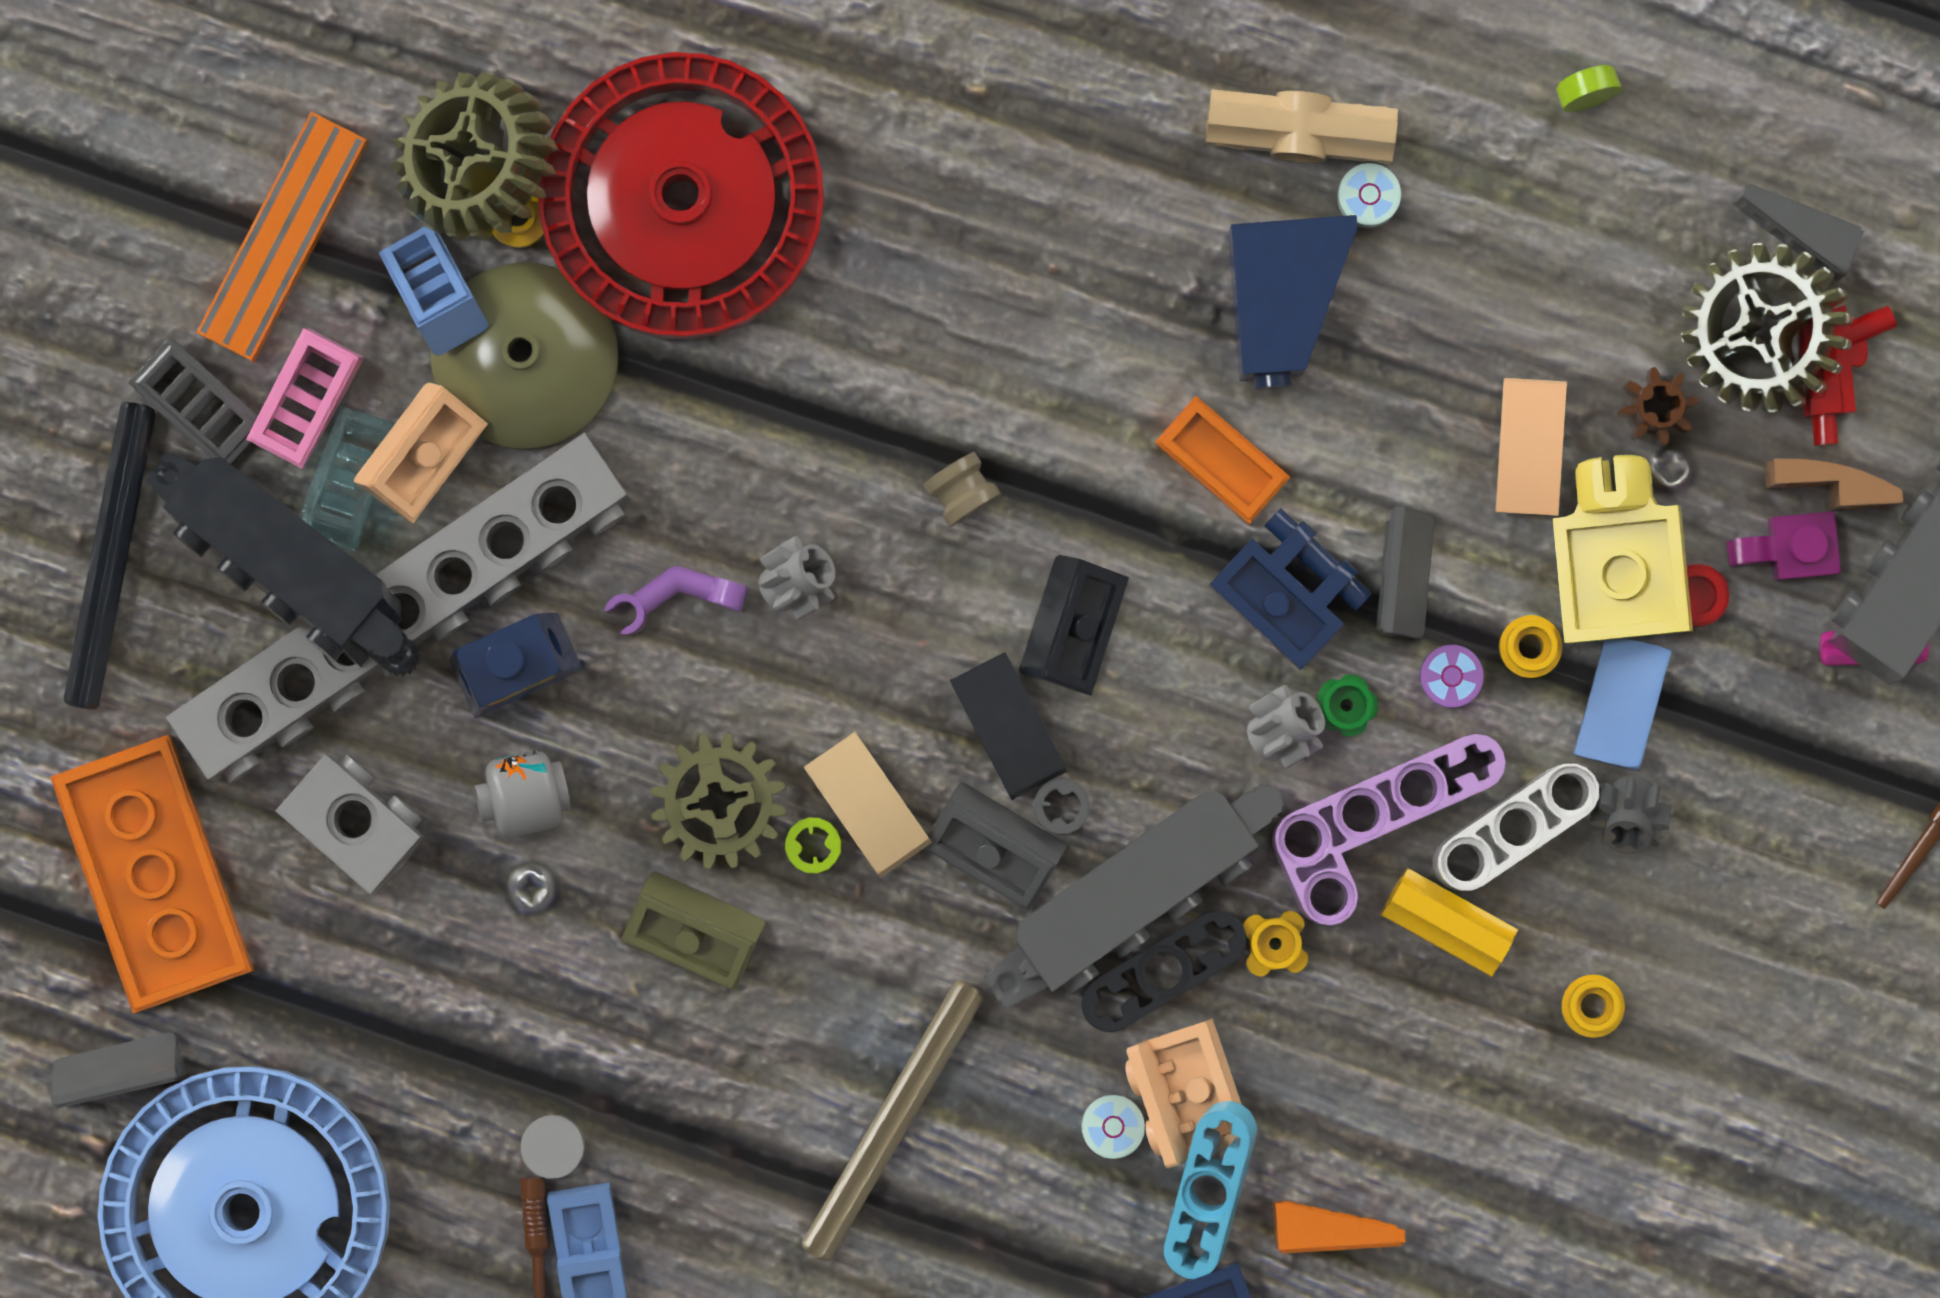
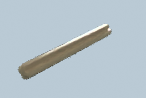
[802,980,984,1261]

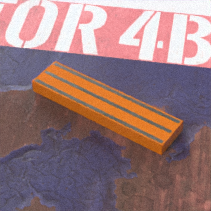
[196,111,369,363]

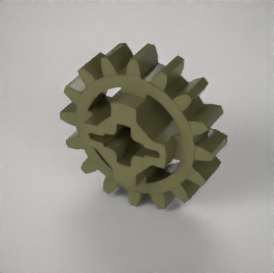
[650,733,787,869]

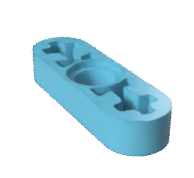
[1164,1101,1257,1279]

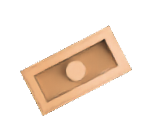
[354,383,488,523]

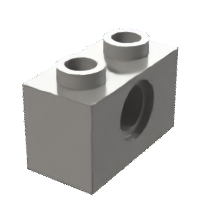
[275,754,427,894]

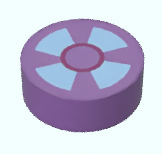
[1420,645,1484,707]

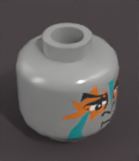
[474,750,570,838]

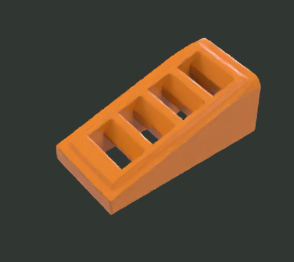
[1272,1199,1406,1254]

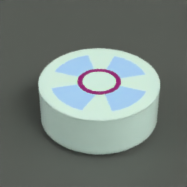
[1337,163,1401,228]
[1081,1095,1145,1159]

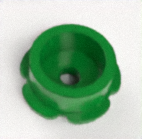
[1317,674,1378,737]

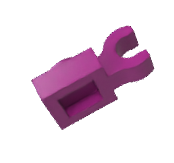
[1726,511,1841,581]

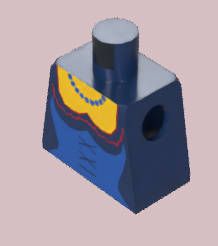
[449,612,583,718]

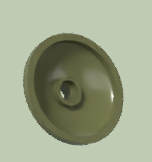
[431,262,619,450]

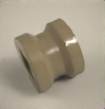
[923,452,1001,528]

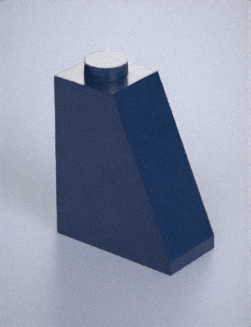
[1228,215,1358,390]

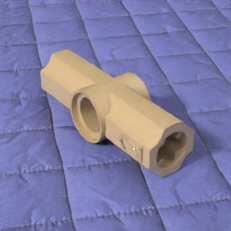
[1205,89,1398,165]

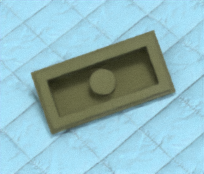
[621,872,765,991]

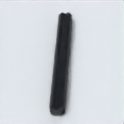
[63,402,156,710]

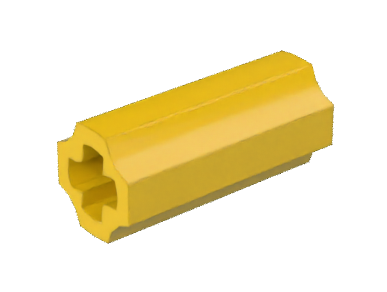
[1380,868,1518,977]

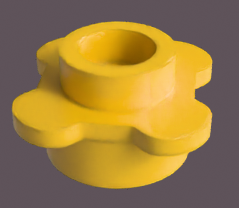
[1243,911,1308,977]

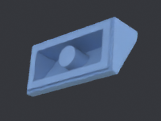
[1573,638,1671,772]

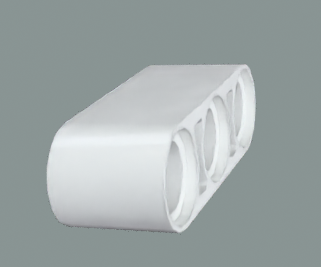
[1433,764,1599,891]

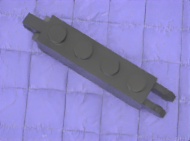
[984,784,1285,1008]

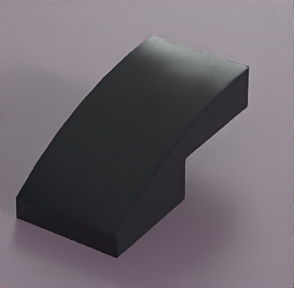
[950,652,1067,800]

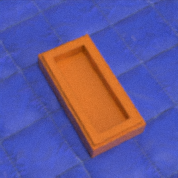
[1154,396,1290,526]

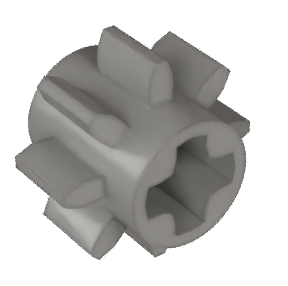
[759,536,835,620]
[1247,685,1325,768]

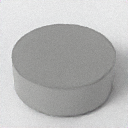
[521,1115,585,1179]

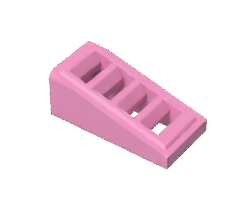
[246,328,365,469]

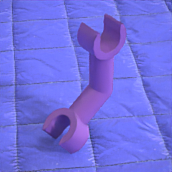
[604,566,749,636]

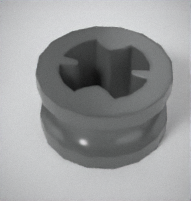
[1033,779,1090,835]

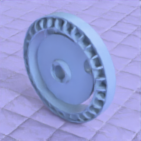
[98,1066,390,1298]

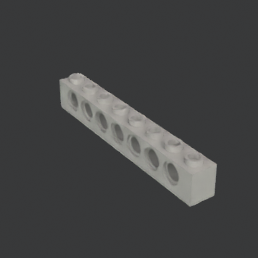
[166,433,631,784]

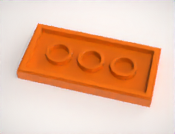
[50,734,255,1014]

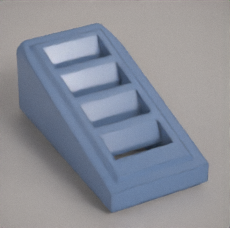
[379,226,488,356]

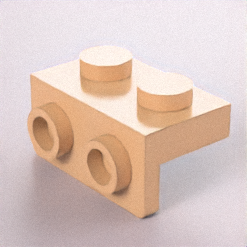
[1126,1018,1242,1169]

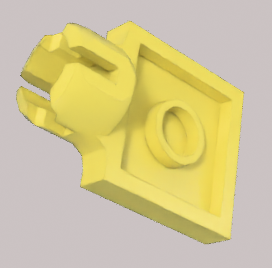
[1553,455,1693,644]

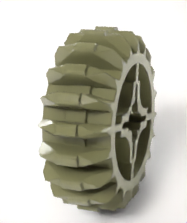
[390,71,558,241]
[1681,243,1853,413]

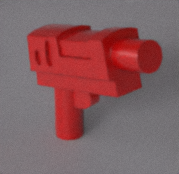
[1796,305,1897,446]

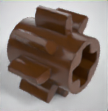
[1617,367,1698,447]

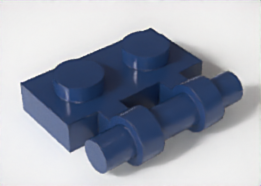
[1208,508,1372,671]

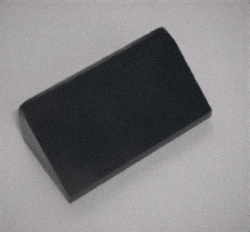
[1019,555,1129,696]

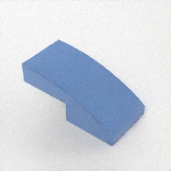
[547,1182,628,1298]

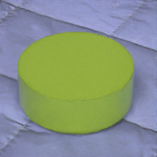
[1556,65,1622,112]

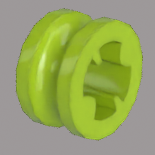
[785,817,842,874]

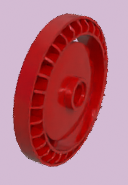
[538,52,824,340]

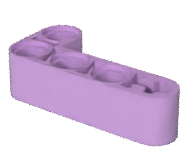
[1271,734,1506,925]

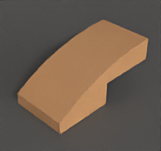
[1764,459,1903,511]

